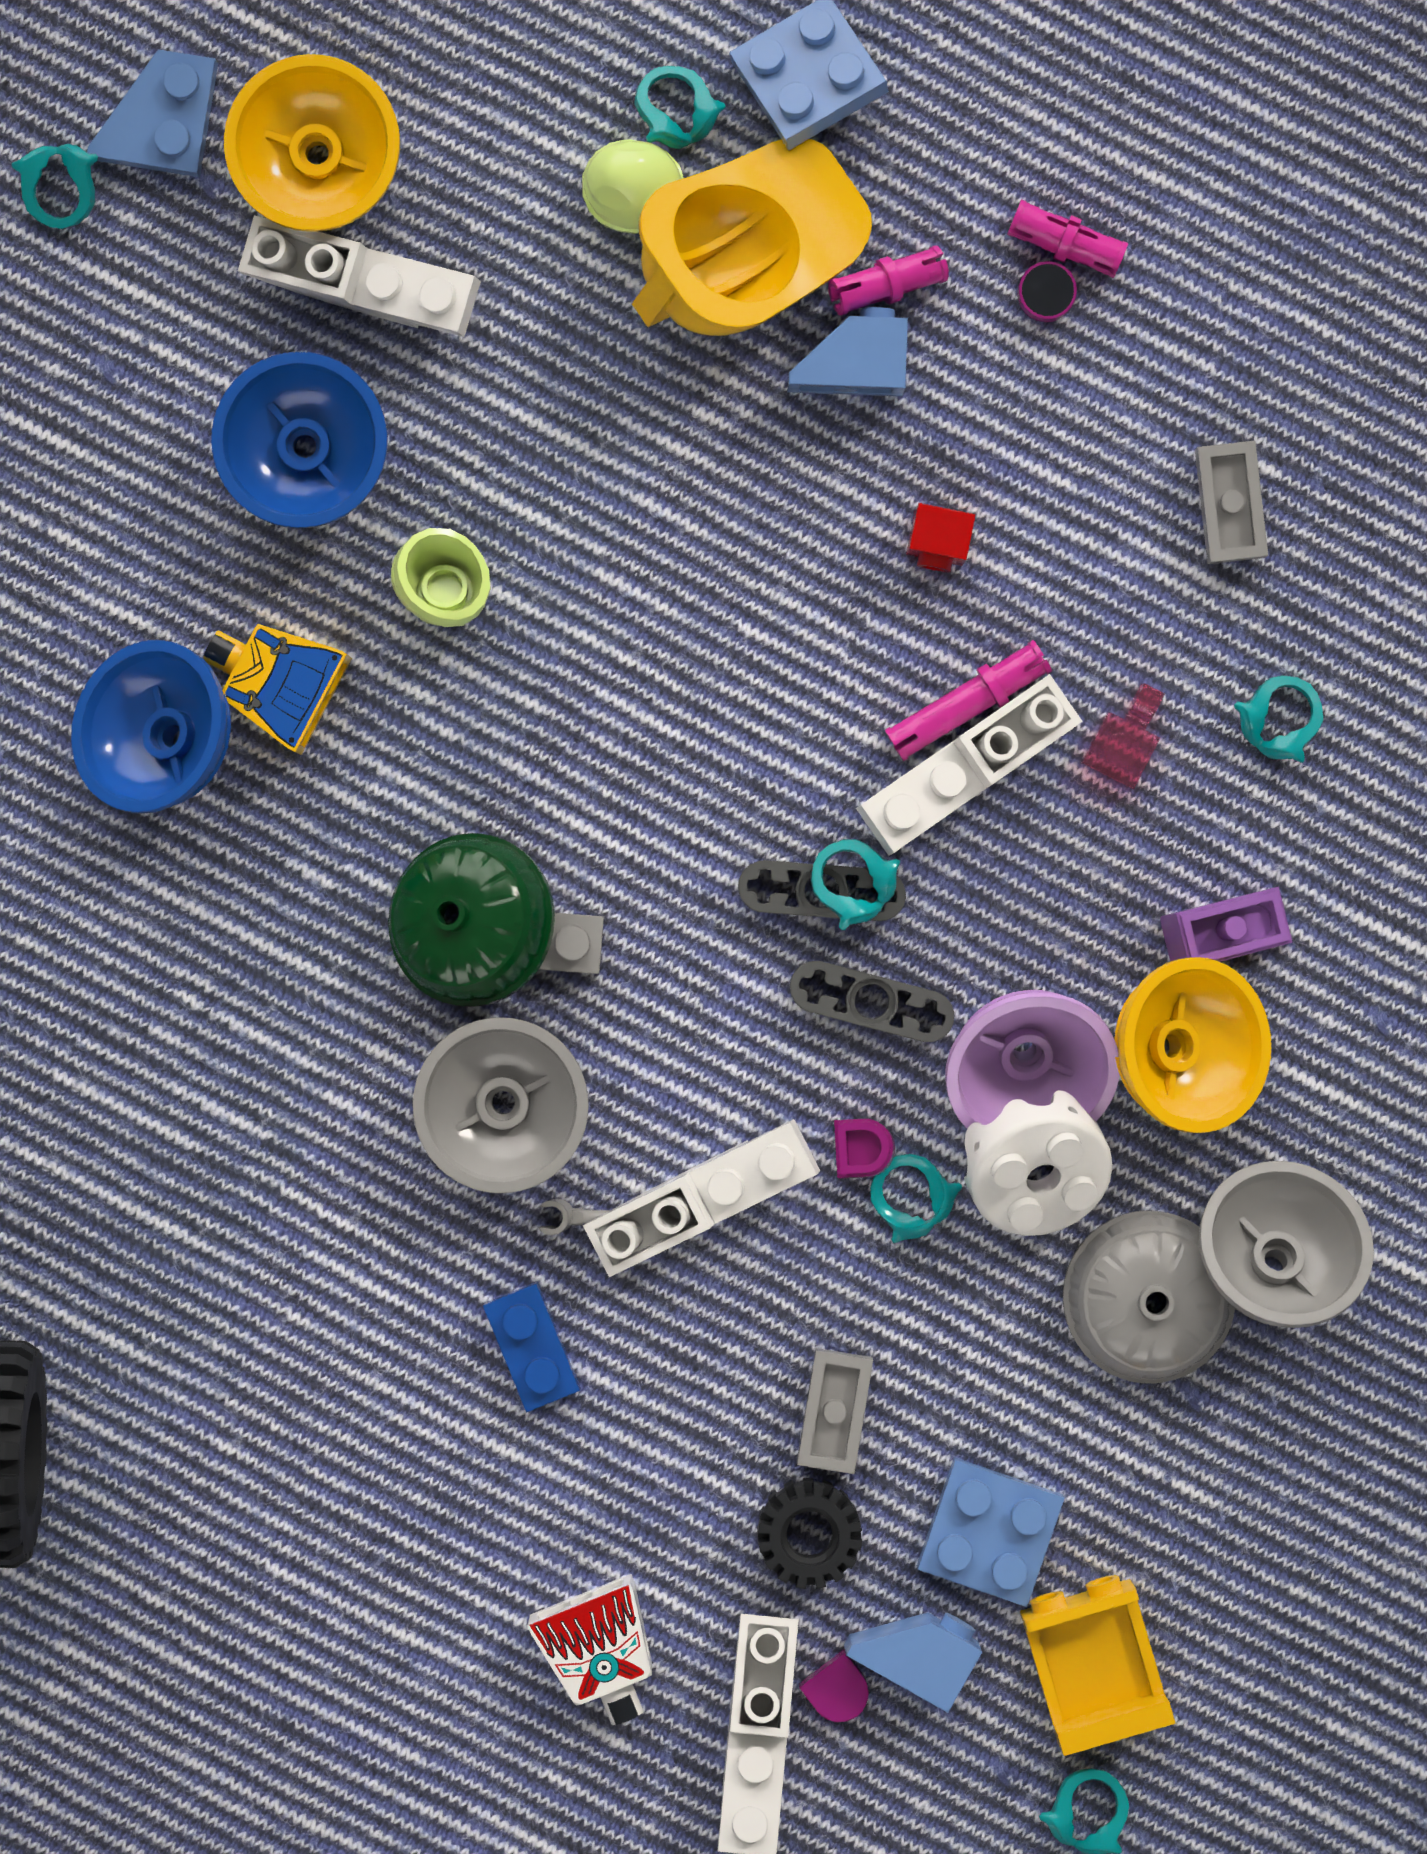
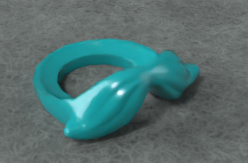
[634,65,726,149]
[11,144,98,229]
[1234,675,1324,763]
[811,839,900,931]
[870,1153,962,1243]
[1039,1768,1129,1854]

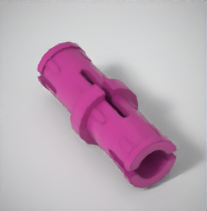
[1007,199,1128,278]
[828,245,949,316]

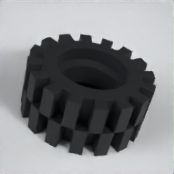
[757,1478,862,1589]

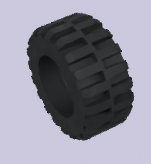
[0,1340,47,1568]

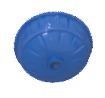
[211,352,388,528]
[71,640,231,814]

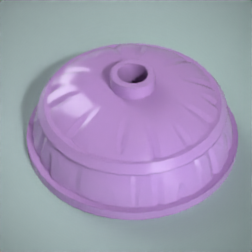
[945,990,1120,1128]

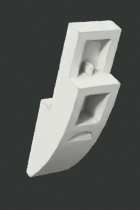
[238,215,481,337]
[856,674,1083,856]
[583,1119,820,1277]
[717,1614,799,1854]

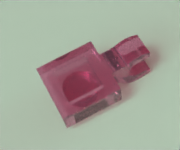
[1081,683,1165,789]

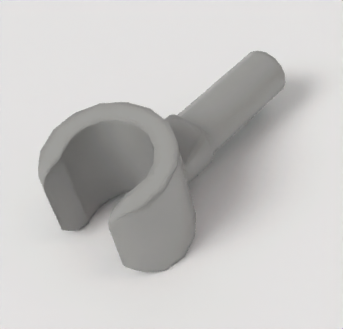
[538,1198,610,1235]

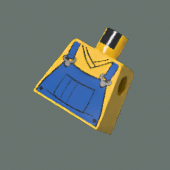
[203,624,352,755]

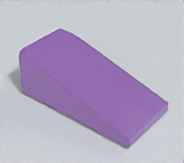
[1160,887,1292,962]

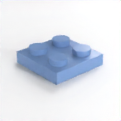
[729,0,889,150]
[916,1457,1065,1607]

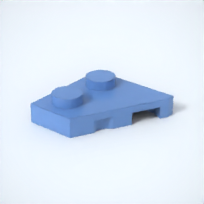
[87,49,218,178]

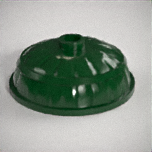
[388,833,555,1007]

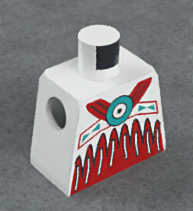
[527,1574,652,1725]

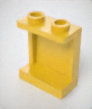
[1020,1575,1176,1756]

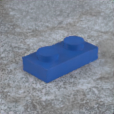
[483,1282,581,1413]

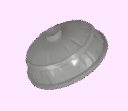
[413,1017,589,1193]
[1199,1161,1374,1328]
[1063,1210,1235,1384]

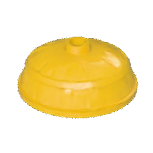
[224,54,400,232]
[1114,957,1271,1133]

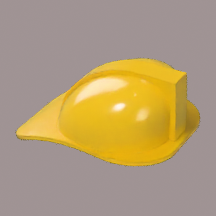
[632,139,872,336]

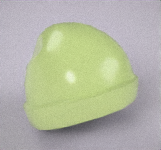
[582,139,684,234]
[391,528,491,627]

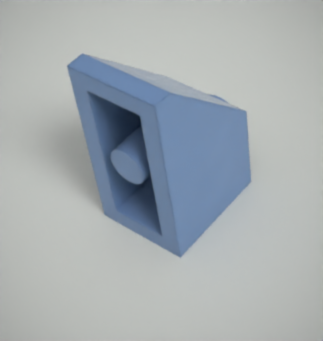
[787,307,908,396]
[844,1612,982,1713]

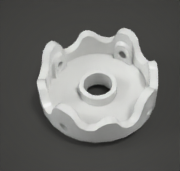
[964,1090,1113,1236]

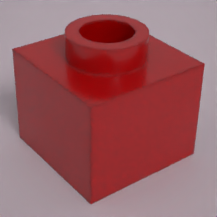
[906,503,976,572]

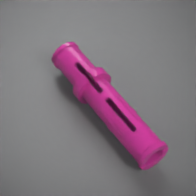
[884,640,1052,762]

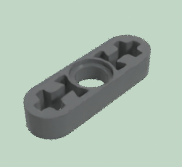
[738,860,906,921]
[790,961,954,1042]

